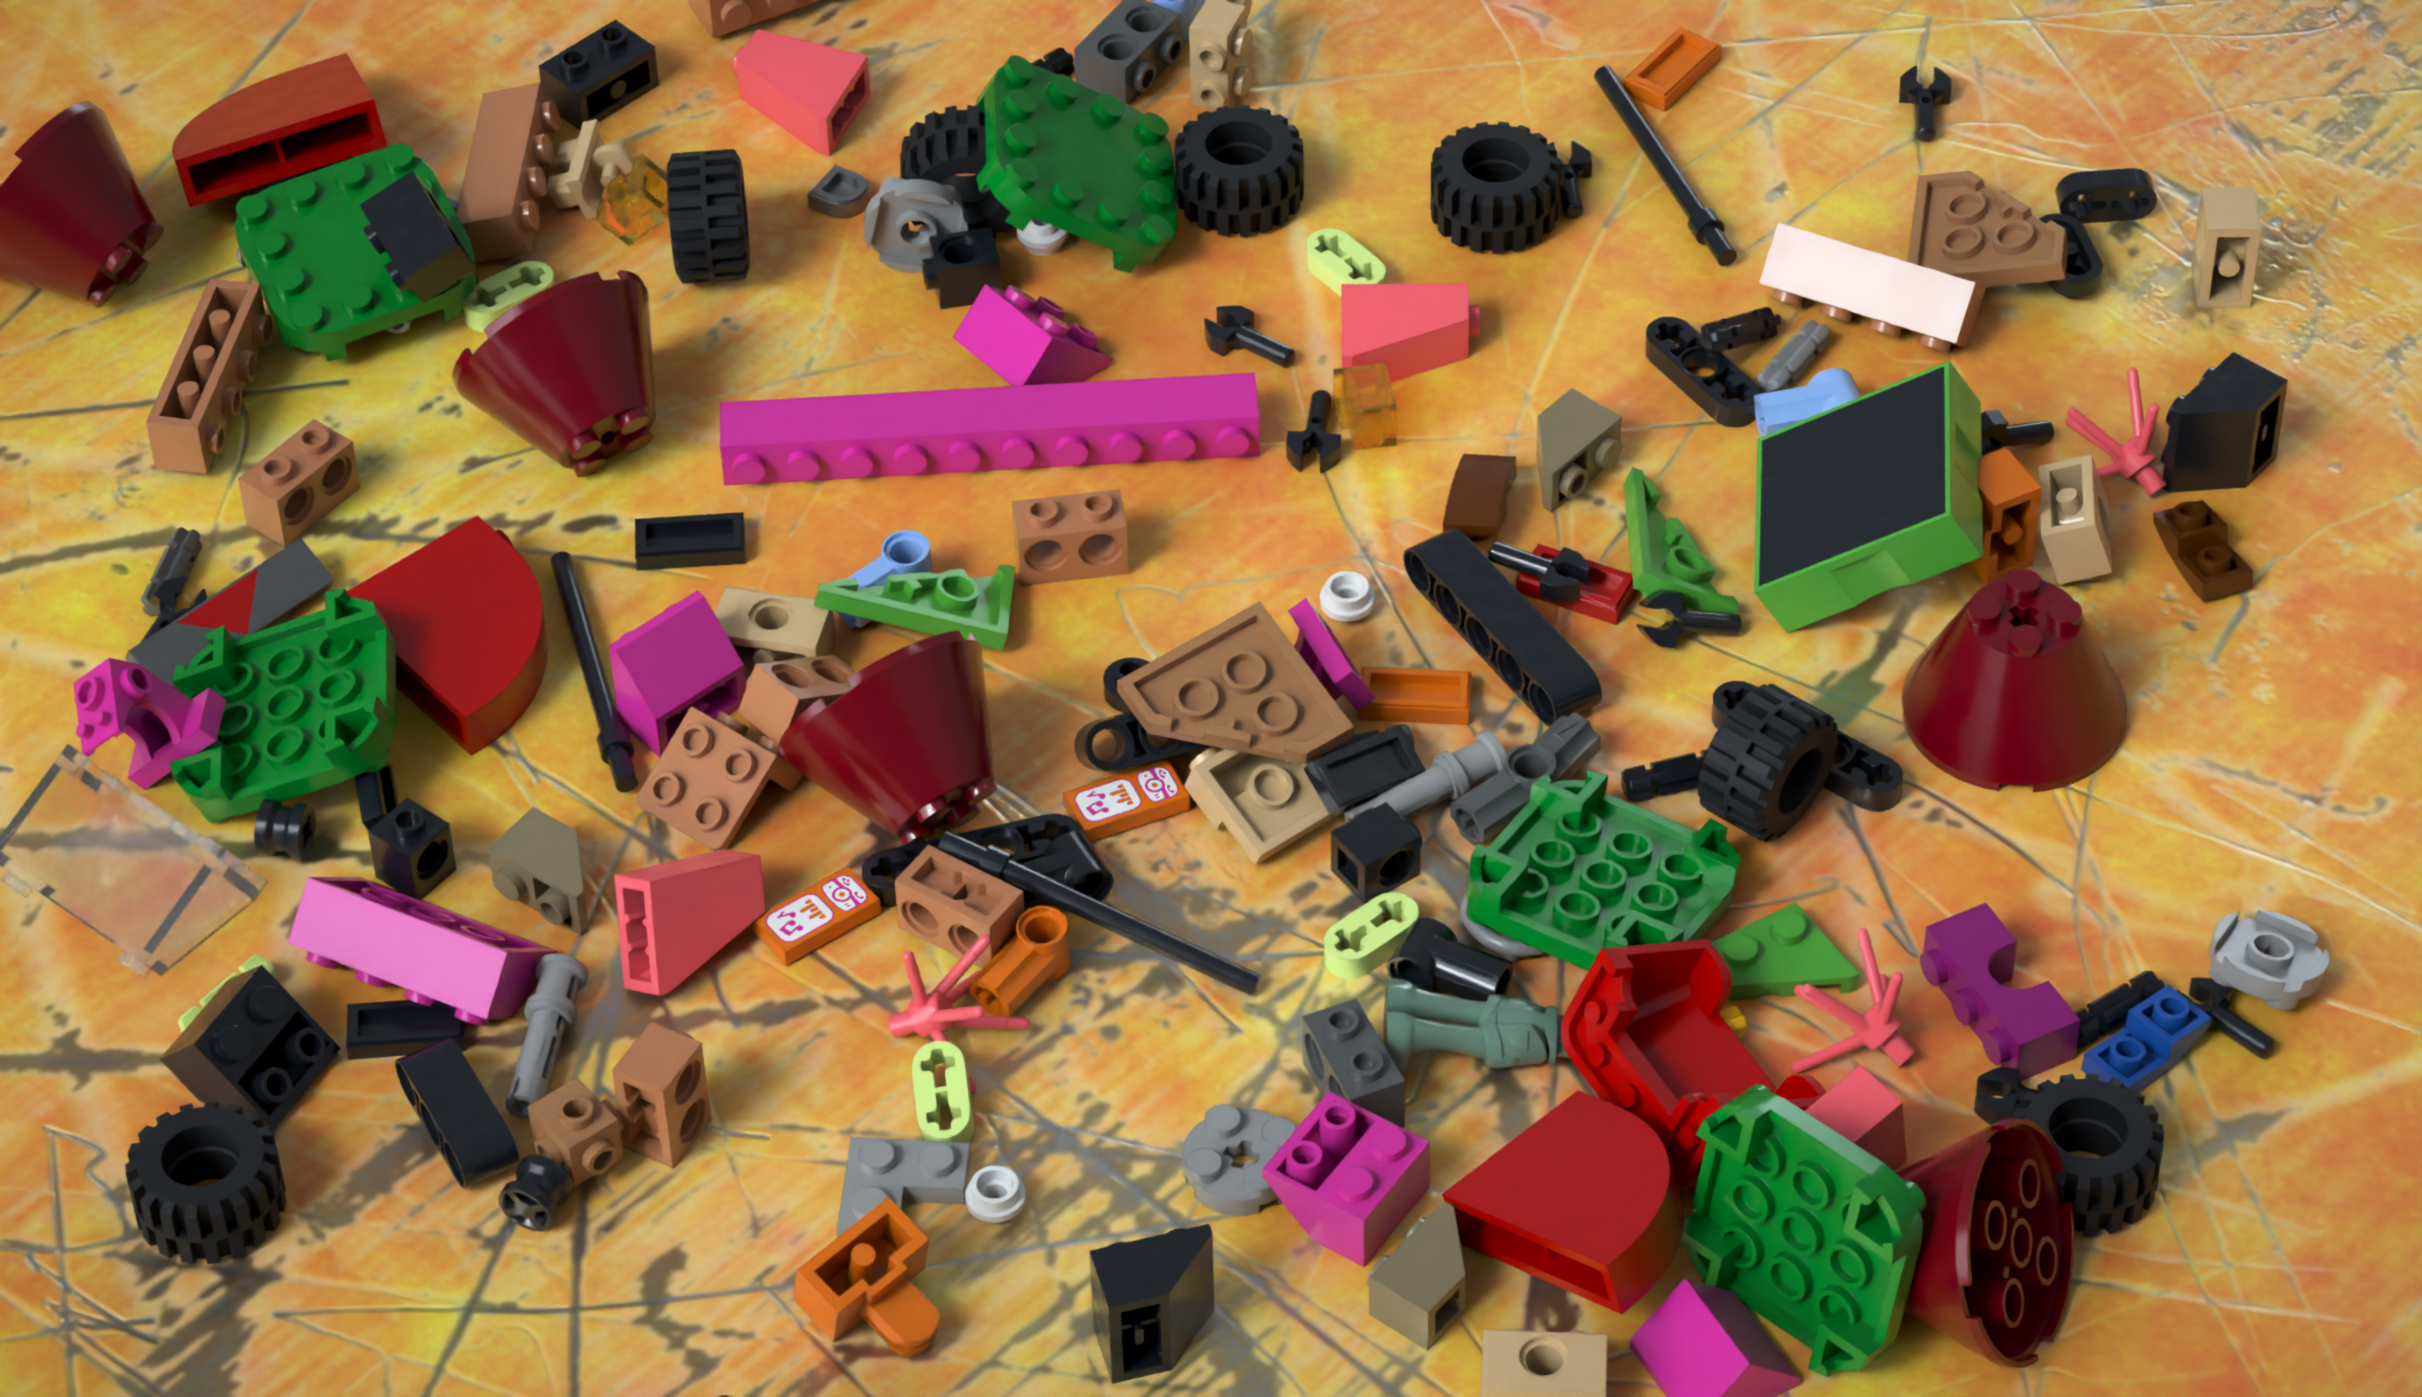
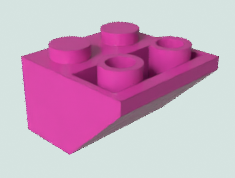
[953,284,1113,386]
[609,591,746,758]
[1262,1091,1430,1267]

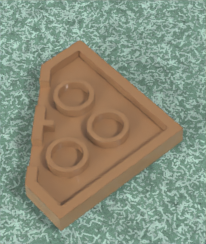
[1907,171,2069,288]
[1117,602,1354,764]

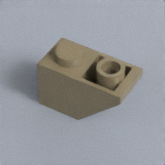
[1536,388,1623,513]
[488,807,589,936]
[1367,1201,1466,1351]

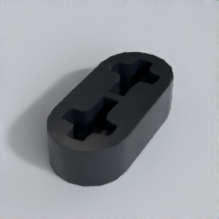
[2055,168,2157,224]

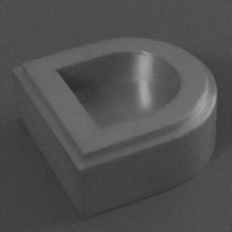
[807,165,870,218]

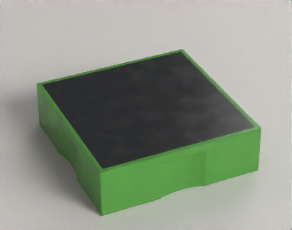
[1754,361,1983,633]

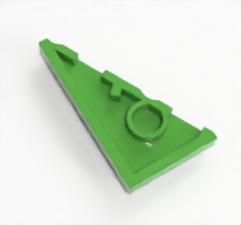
[1623,467,1739,614]
[814,565,1015,651]
[1711,902,1860,1001]

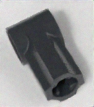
[1018,831,1114,911]
[1386,917,1513,1001]

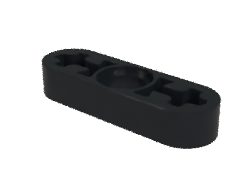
[1645,317,1759,428]

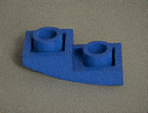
[2081,985,2212,1093]

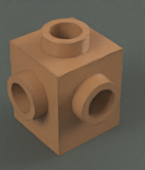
[528,1077,624,1188]

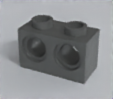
[1074,0,1184,105]
[1302,998,1405,1128]

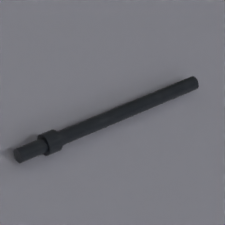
[1594,66,1737,266]
[550,552,638,792]
[938,830,1261,996]

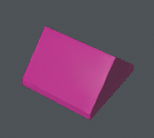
[1629,1278,1800,1397]

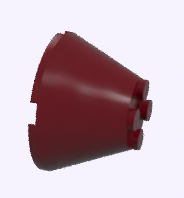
[0,101,164,308]
[452,270,656,477]
[1902,569,2127,792]
[778,631,998,846]
[1896,1118,2074,1368]

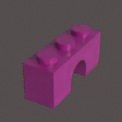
[1920,903,2080,1082]

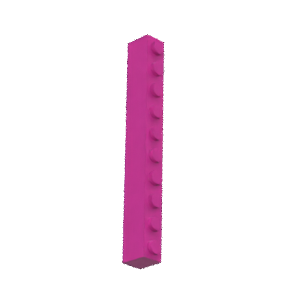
[720,373,1260,486]

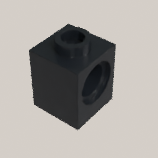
[922,227,1002,309]
[368,798,457,899]
[1331,802,1423,904]

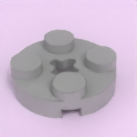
[864,177,968,273]
[2208,910,2330,1010]
[1182,1104,1297,1216]

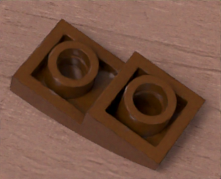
[1443,454,1517,541]
[2153,500,2253,602]

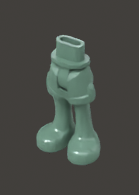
[1383,978,1569,1076]

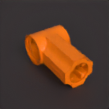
[969,906,1071,1017]

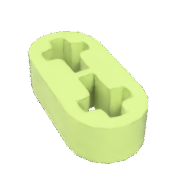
[1306,228,1386,297]
[462,261,555,332]
[1324,892,1419,979]
[912,1041,975,1143]

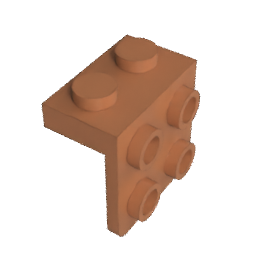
[637,706,803,851]

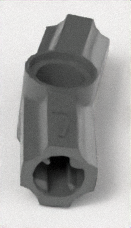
[1450,712,1601,845]

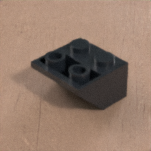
[2161,352,2288,493]
[160,965,341,1130]
[1089,1224,1215,1384]

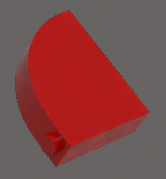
[172,53,388,208]
[347,515,548,756]
[1442,1090,1684,1314]

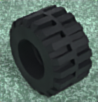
[900,105,1014,239]
[1174,105,1304,237]
[1430,122,1561,254]
[667,149,750,284]
[1698,683,1838,842]
[2013,1074,2164,1236]
[125,1102,286,1264]

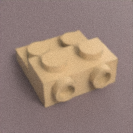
[1189,0,1253,111]
[1184,747,1340,865]

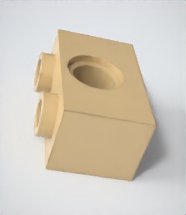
[2191,187,2261,308]
[2039,454,2112,585]
[715,587,836,677]
[1480,1328,1607,1397]

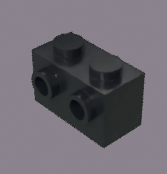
[539,19,659,131]
[360,170,476,304]

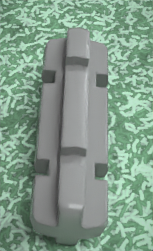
[1757,320,1829,394]

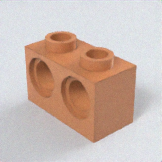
[238,419,360,548]
[1012,489,1129,586]
[738,655,856,745]
[895,844,1025,969]
[612,1021,711,1168]

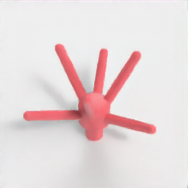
[2066,367,2167,497]
[1791,928,1916,1073]
[888,934,1030,1094]

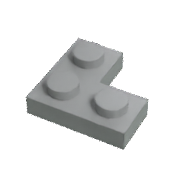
[836,1137,971,1237]

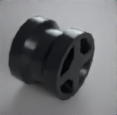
[254,799,316,860]
[498,1155,574,1231]

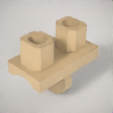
[547,119,635,220]

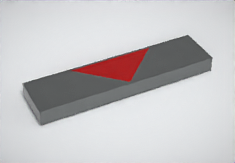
[125,538,334,689]

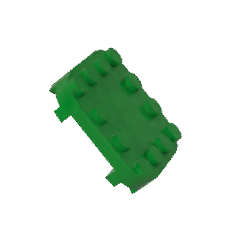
[975,55,1178,273]
[234,143,479,362]
[170,588,396,823]
[1466,770,1742,971]
[1679,1084,1926,1377]

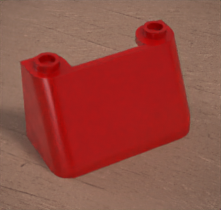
[1561,939,1827,1189]

